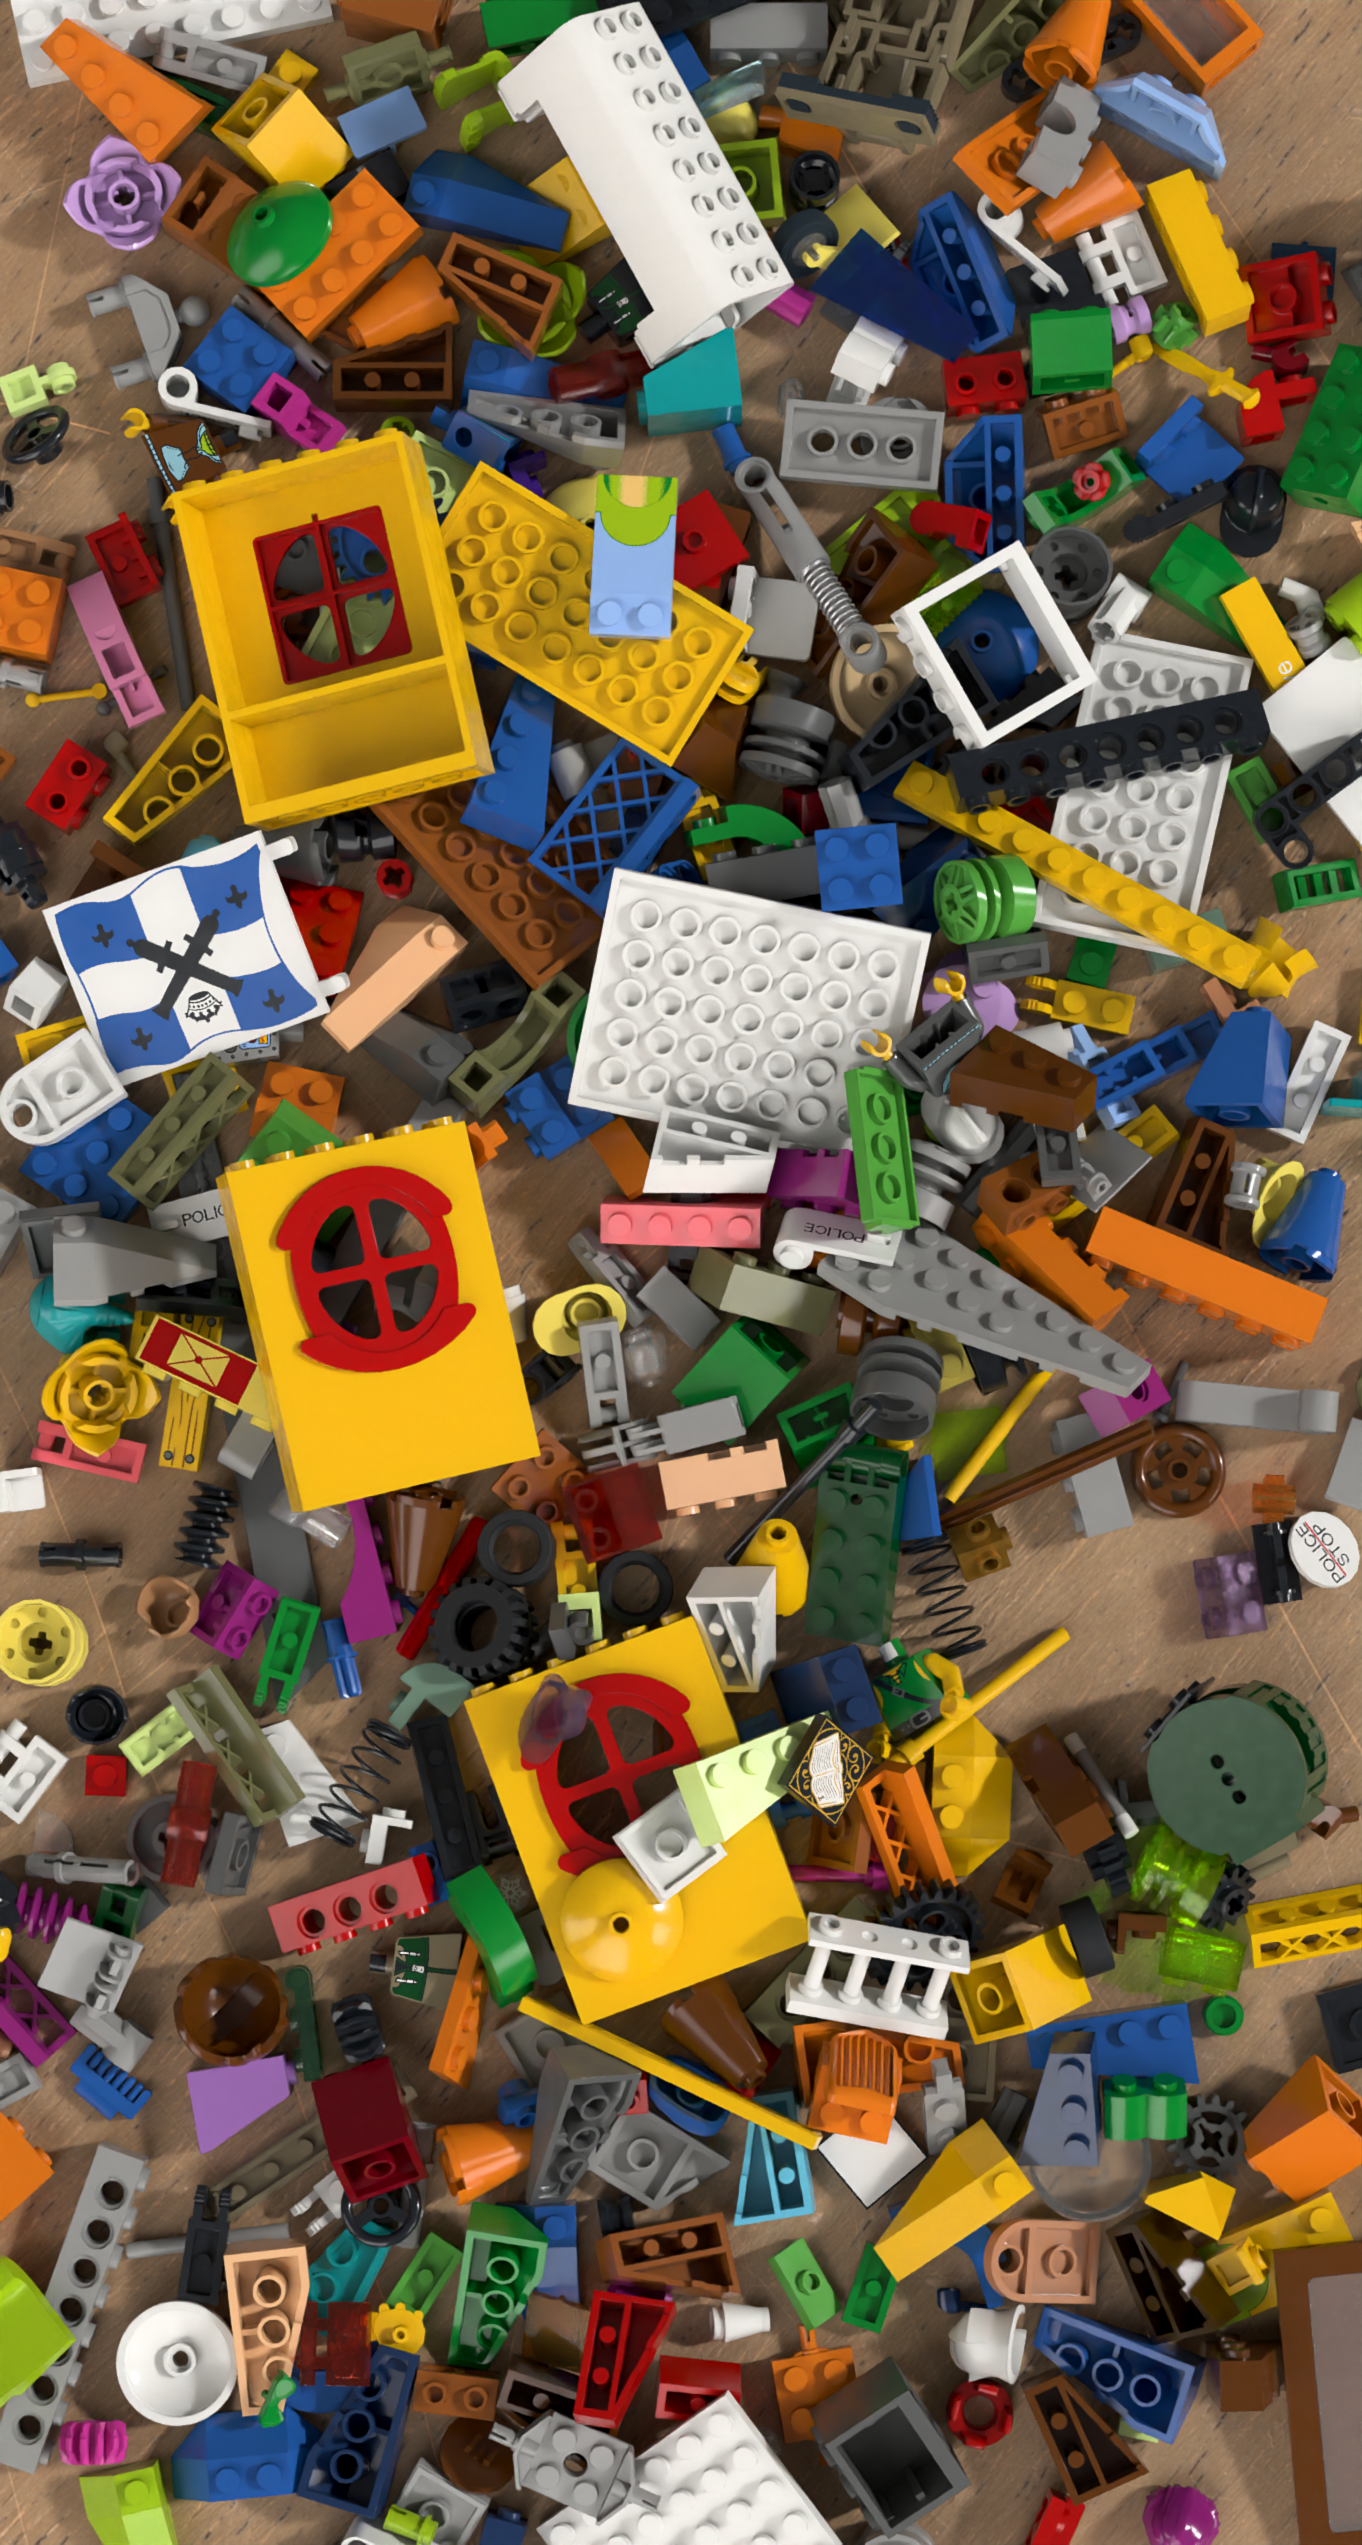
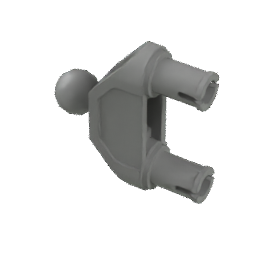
[85,274,210,391]

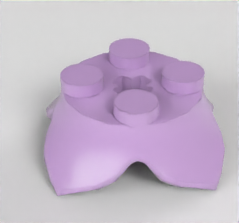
[63,134,182,251]
[912,950,1020,1041]

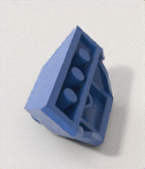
[909,191,1016,353]
[944,414,1027,574]
[170,2405,323,2502]

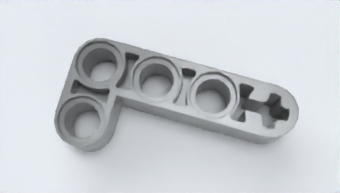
[1175,1380,1339,1435]

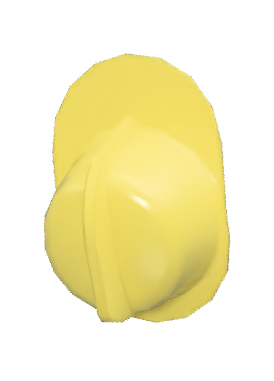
[1244,1158,1304,1249]
[532,1283,627,1356]

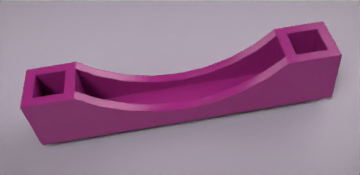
[340,1496,404,1644]

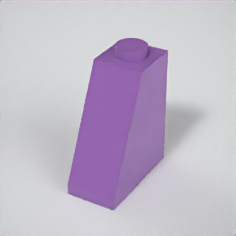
[187,2052,298,2154]

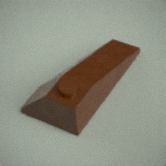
[805,507,939,679]

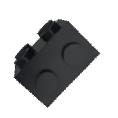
[1005,248,1106,346]

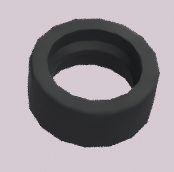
[477,1510,556,1587]
[598,1551,673,1626]
[1059,1895,1115,1979]

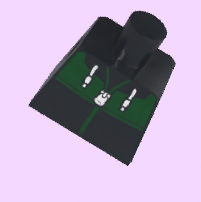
[577,257,654,348]

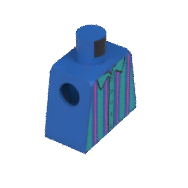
[429,402,524,473]

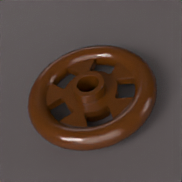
[1130,1422,1226,1518]

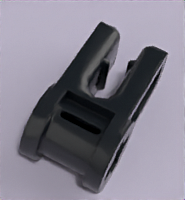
[466,1783,520,1867]

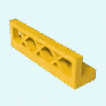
[1243,1884,1362,1969]

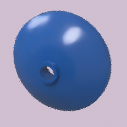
[926,589,1039,702]

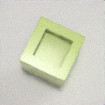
[558,1592,603,1641]

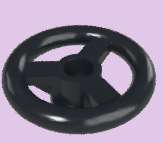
[2,405,70,465]
[341,2182,422,2248]

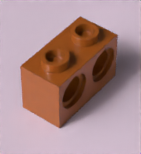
[976,1151,1073,1236]
[412,2362,501,2421]

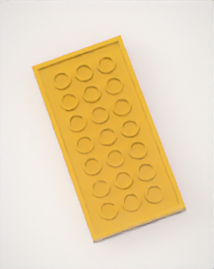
[440,461,755,767]

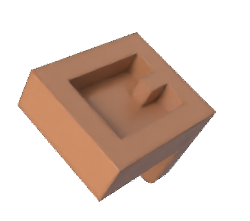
[1198,977,1261,1027]

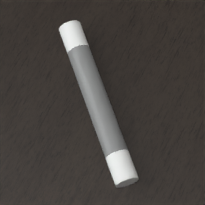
[1063,1732,1139,1839]

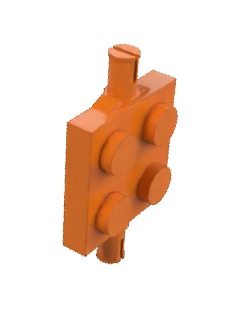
[770,2324,856,2465]

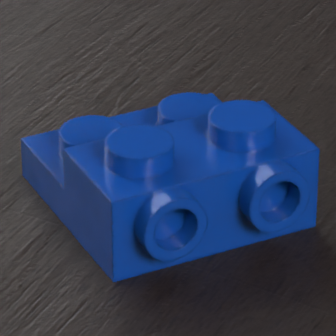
[502,1054,615,1163]

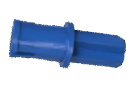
[320,1617,362,1699]

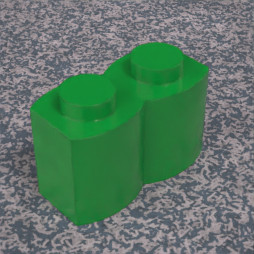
[1102,2073,1187,2141]

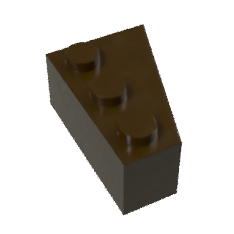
[1106,2208,1241,2345]

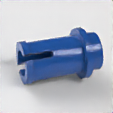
[711,423,752,476]

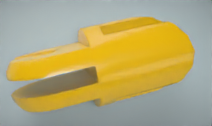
[717,653,769,705]

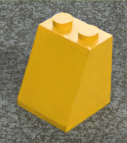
[211,72,353,191]
[950,1924,1092,2045]

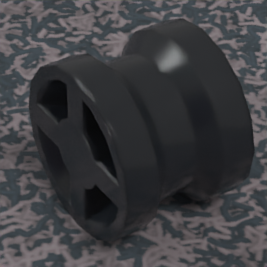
[597,2194,635,2237]

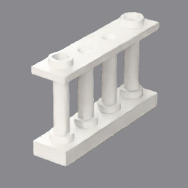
[785,1912,970,2040]

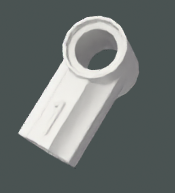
[1087,573,1153,646]

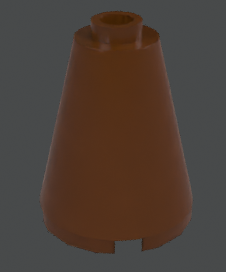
[386,1484,466,1597]
[660,1975,768,2090]

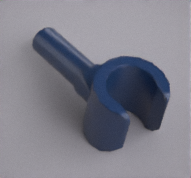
[937,2288,994,2314]

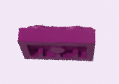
[189,1560,279,1660]

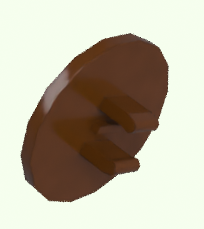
[439,2416,515,2495]

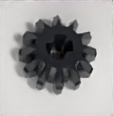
[331,1993,386,2064]

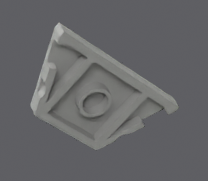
[587,2109,731,2211]

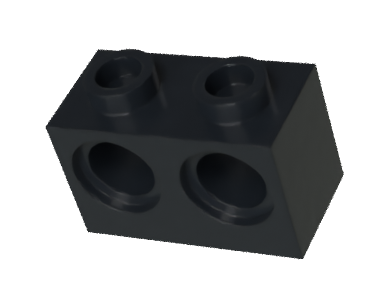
[439,958,528,1034]

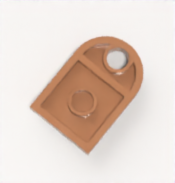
[983,2217,1102,2304]

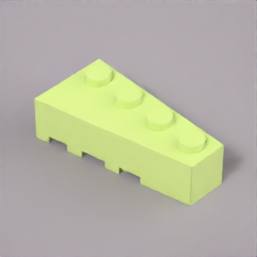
[673,1711,832,1848]

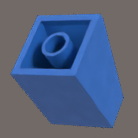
[1184,1006,1291,1128]

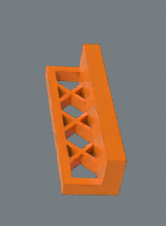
[856,1760,958,1924]

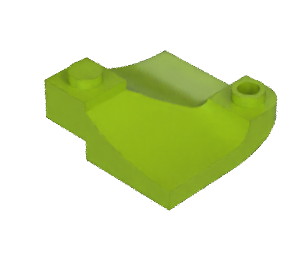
[0,2255,77,2408]

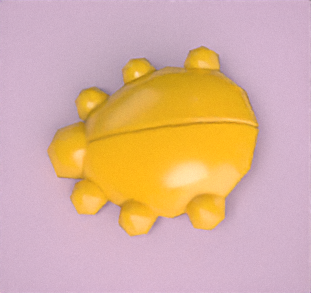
[365,2302,425,2354]

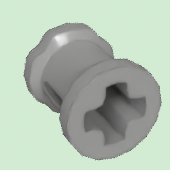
[1224,1162,1267,1211]

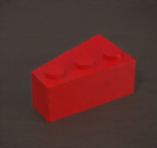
[573,2290,677,2430]

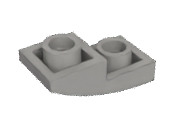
[636,1265,721,1351]
[1324,1417,1362,1511]

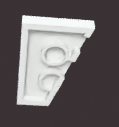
[261,1719,364,1848]

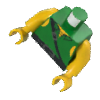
[865,1637,972,1765]

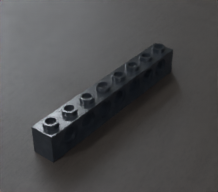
[945,688,1271,815]

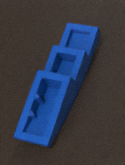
[1088,1010,1223,1112]

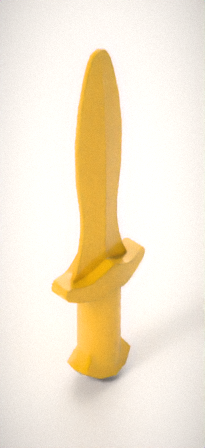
[1152,343,1260,409]

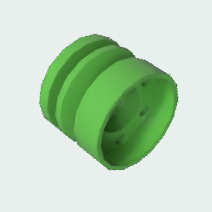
[933,853,1037,945]

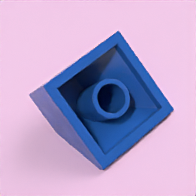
[900,1455,942,1542]

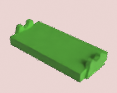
[844,1066,920,1234]

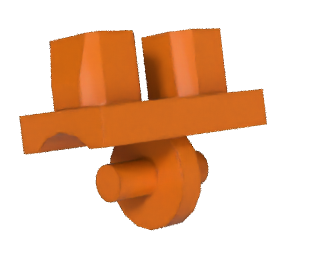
[466,1120,508,1173]

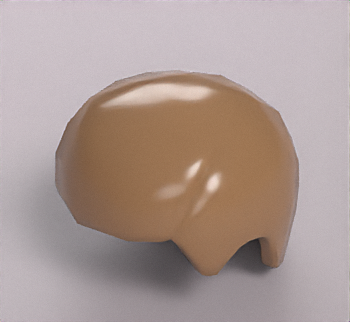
[135,1574,199,1640]

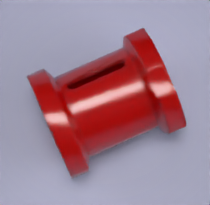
[376,859,414,900]

